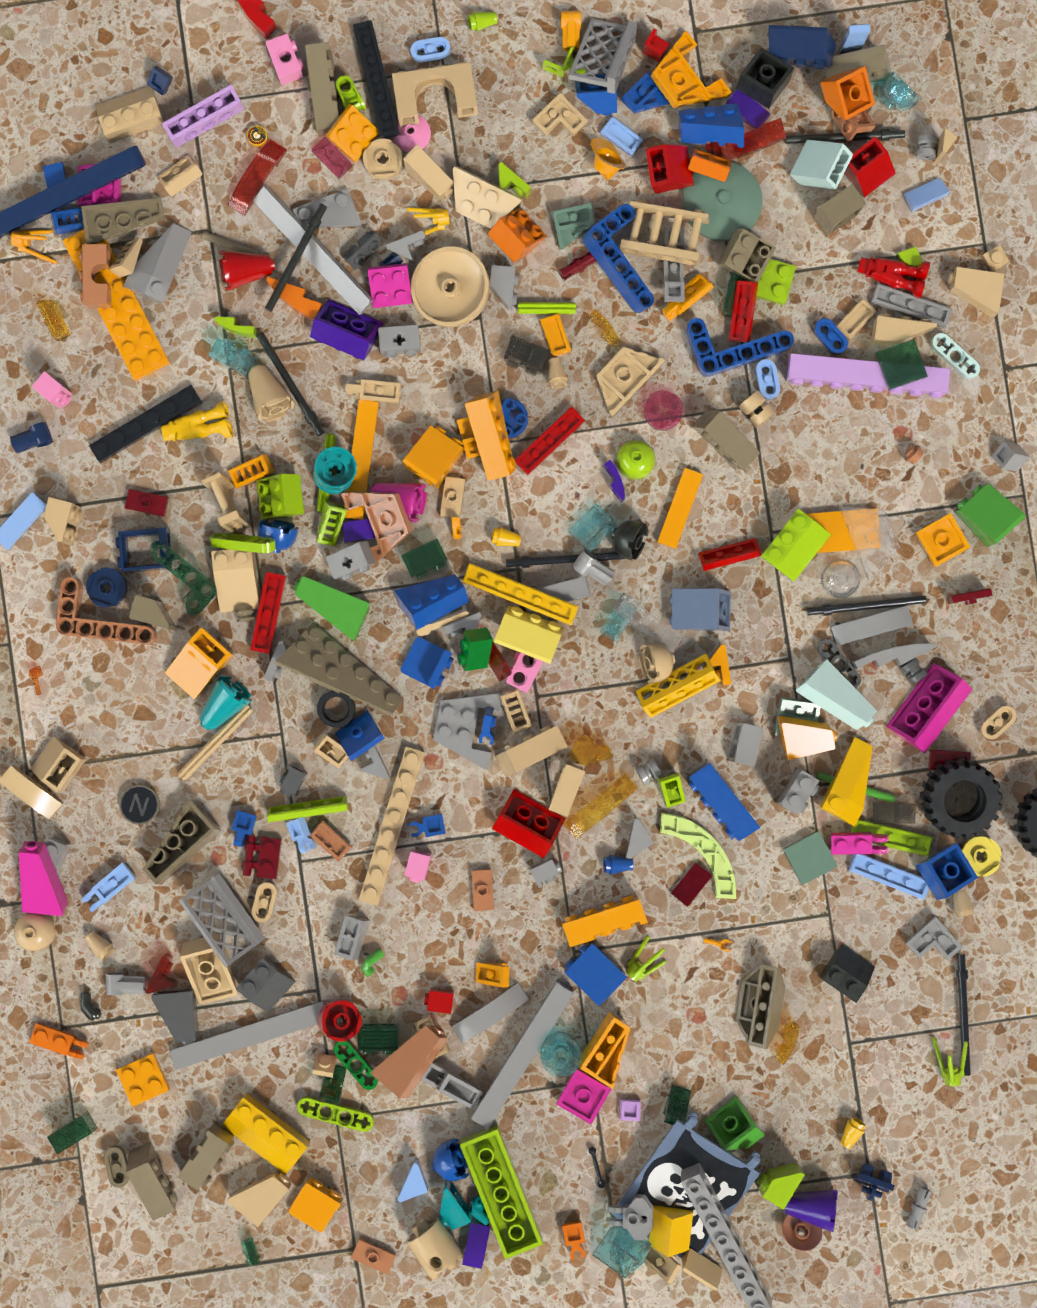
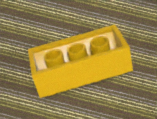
[222,1093,310,1175]

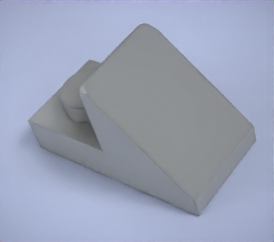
[386,230,428,261]
[443,612,482,637]
[264,641,288,681]
[360,745,391,779]

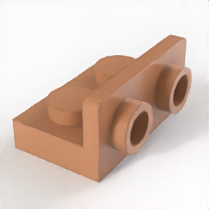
[830,109,875,141]

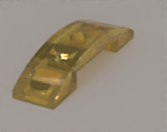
[563,773,638,839]

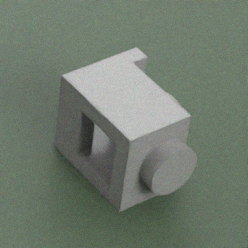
[530,858,562,888]

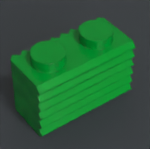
[457,627,493,671]

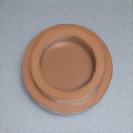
[904,445,923,464]

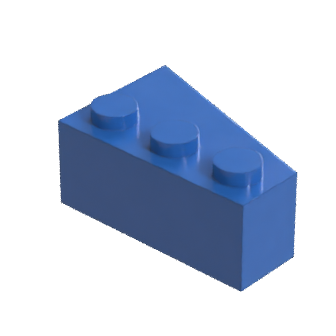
[678,104,744,148]
[394,574,469,630]

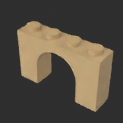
[392,62,478,127]

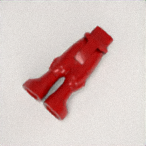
[857,257,931,299]

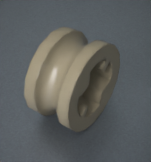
[236,609,255,622]

